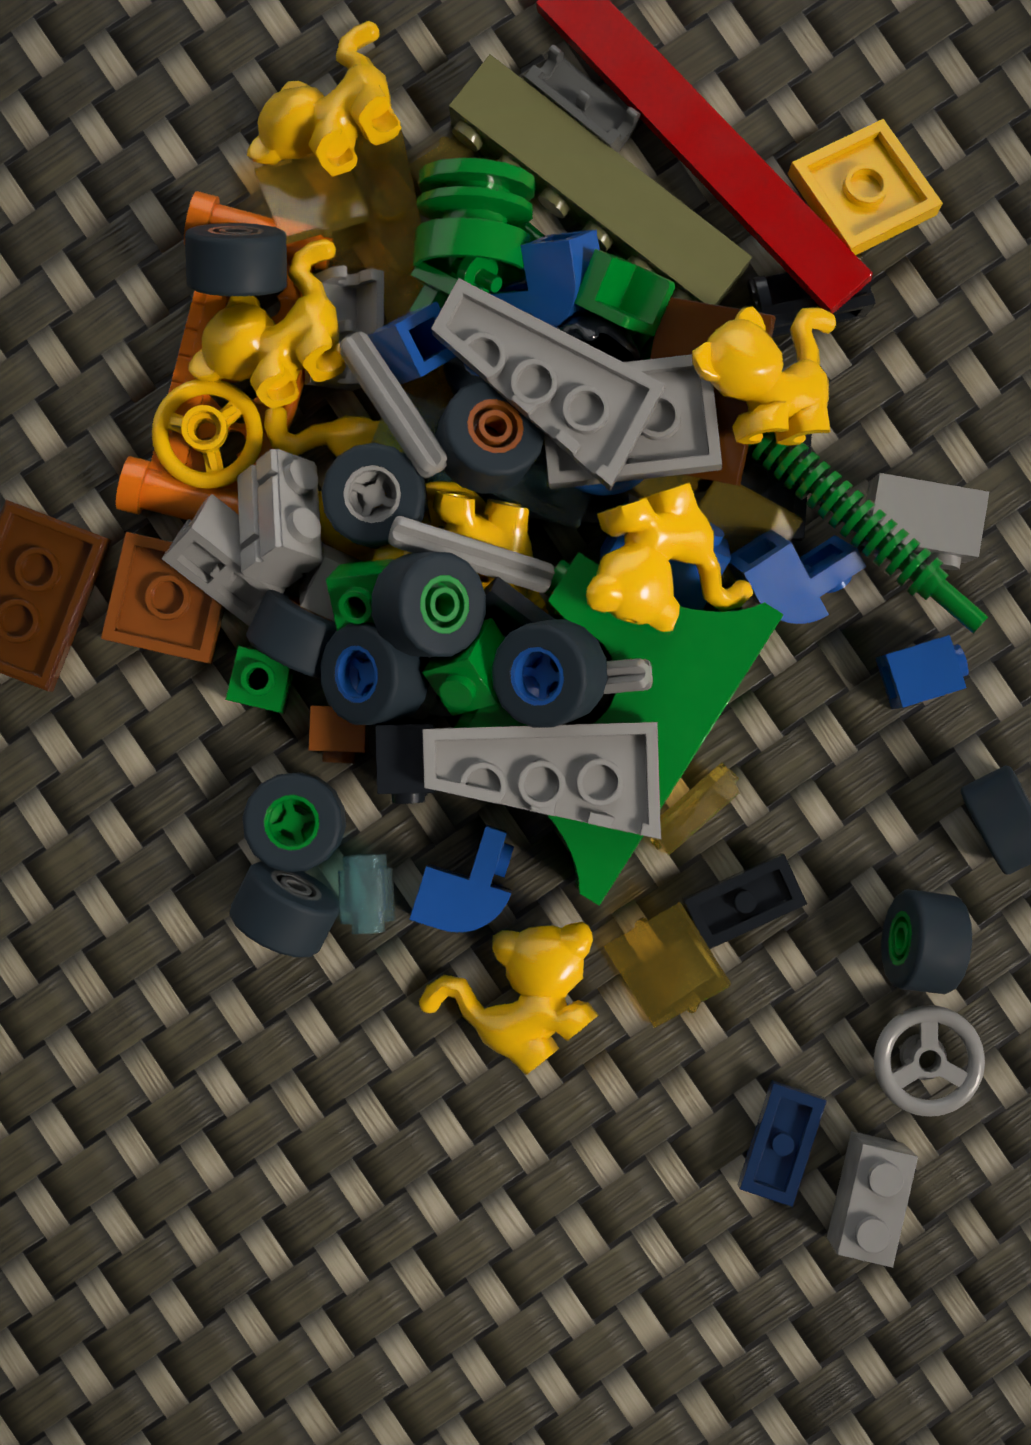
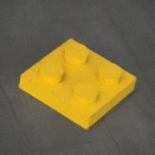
[788,119,943,255]

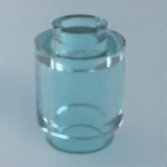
[338,854,396,934]

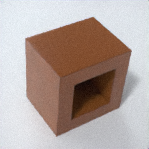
[309,706,370,763]

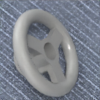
[874,1005,985,1117]

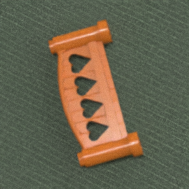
[116,191,334,521]

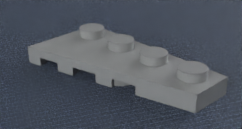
[431,278,665,491]
[423,722,661,839]

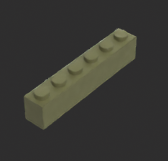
[449,54,752,305]

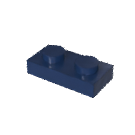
[737,1080,827,1207]

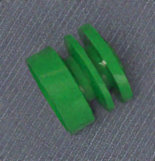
[413,158,535,285]

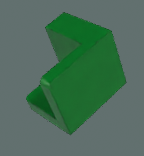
[574,249,675,337]

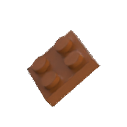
[101,532,225,665]

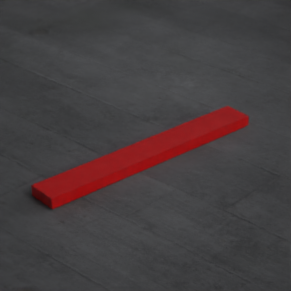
[536,0,873,314]

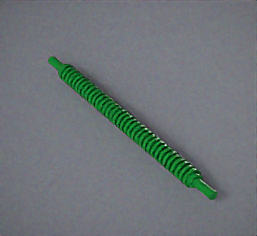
[518,222,989,633]

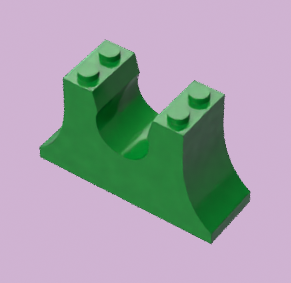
[454,552,784,906]

